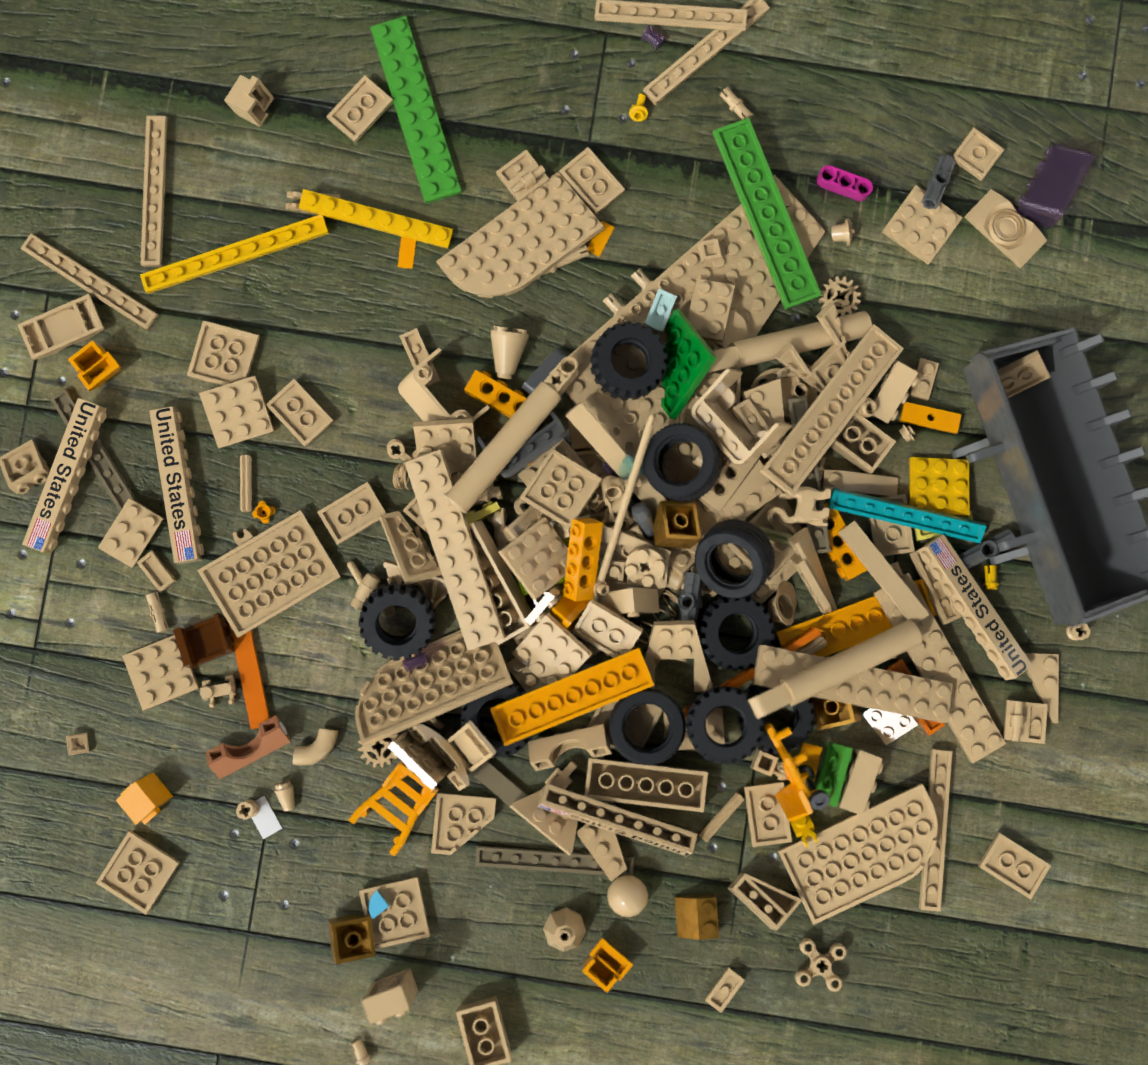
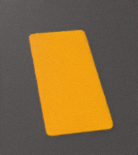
[587,221,614,257]
[398,237,416,269]

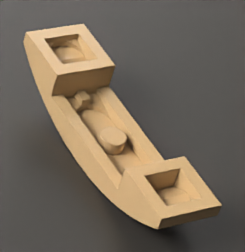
[407,724,470,791]

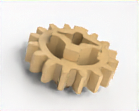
[818,276,861,316]
[358,734,399,768]

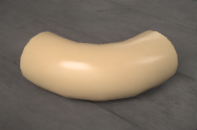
[293,728,338,766]

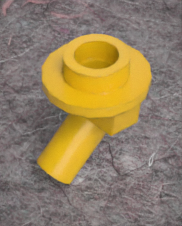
[629,94,648,122]

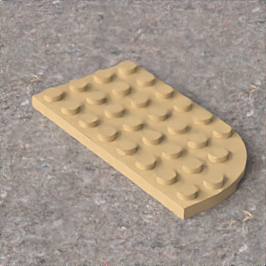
[436,172,604,298]
[355,630,513,747]
[778,783,938,925]

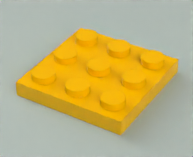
[909,457,970,518]

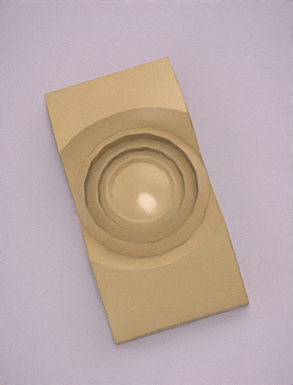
[964,189,1047,268]
[18,294,104,360]
[447,721,497,774]

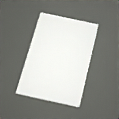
[246,796,282,839]

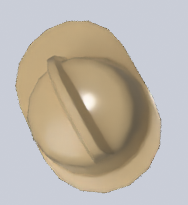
[767,581,797,626]

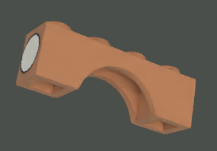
[205,715,290,779]

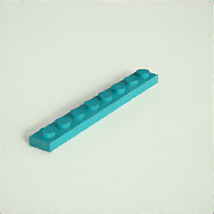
[828,487,987,543]

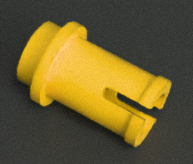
[983,565,999,590]

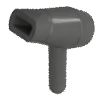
[629,498,654,538]

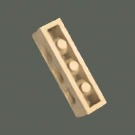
[697,455,761,514]

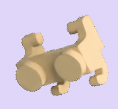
[200,675,236,708]

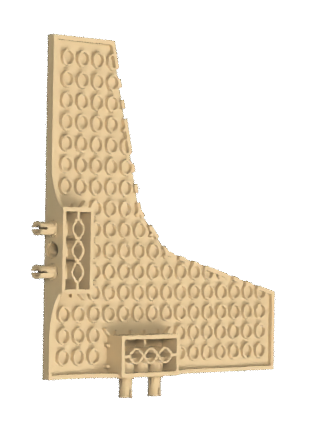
[549,174,825,604]

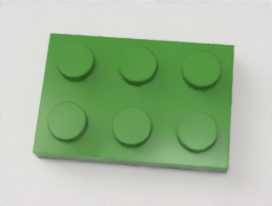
[816,741,852,807]

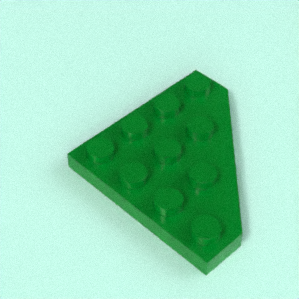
[661,309,717,420]

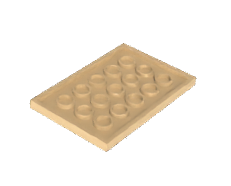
[197,510,341,638]

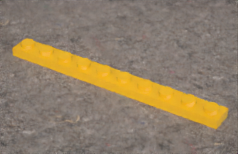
[140,215,329,294]

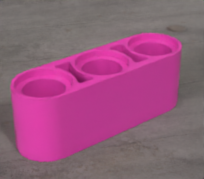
[817,165,873,201]

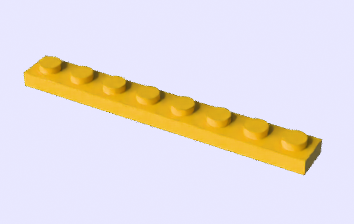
[298,189,453,249]

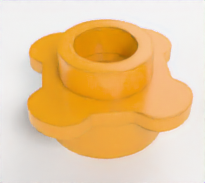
[252,501,276,524]

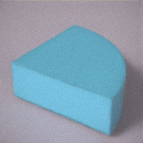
[369,890,390,919]

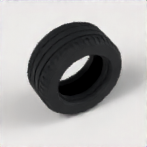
[642,423,722,502]
[695,519,775,599]
[609,688,686,765]

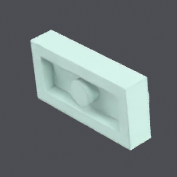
[643,289,677,333]

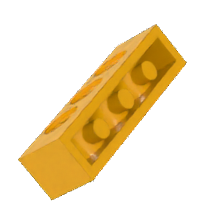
[464,370,527,418]
[824,502,867,581]
[563,518,603,602]

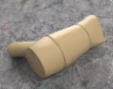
[347,561,380,610]

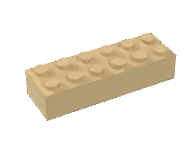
[468,520,538,645]
[584,757,708,812]

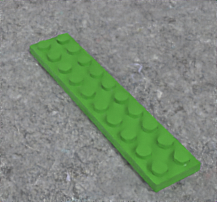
[370,16,462,204]
[713,118,822,310]

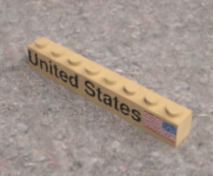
[22,398,107,553]
[150,406,204,564]
[918,534,1032,680]
[537,784,697,856]

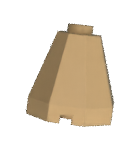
[543,907,586,952]

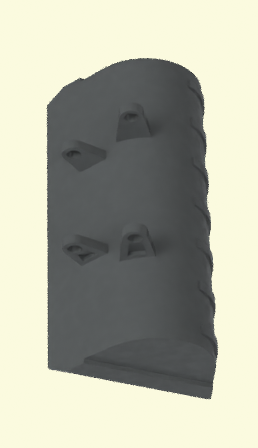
[951,327,1148,627]

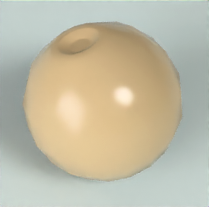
[607,875,648,917]

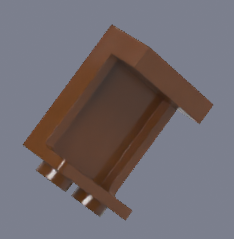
[173,613,235,669]

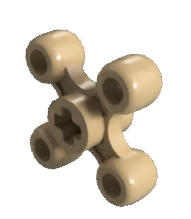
[795,938,847,992]

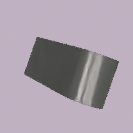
[521,347,568,395]

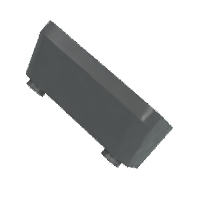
[476,411,566,478]

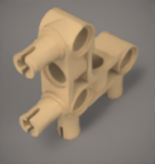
[578,475,642,531]

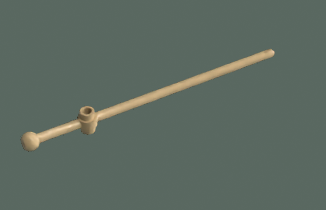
[578,413,656,639]

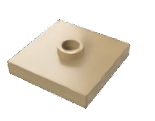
[952,127,1005,181]

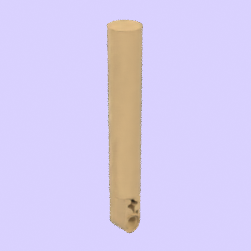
[707,311,872,373]
[445,357,579,514]
[748,620,922,719]

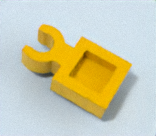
[789,815,818,848]

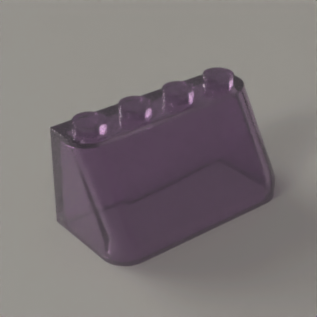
[1016,143,1096,229]

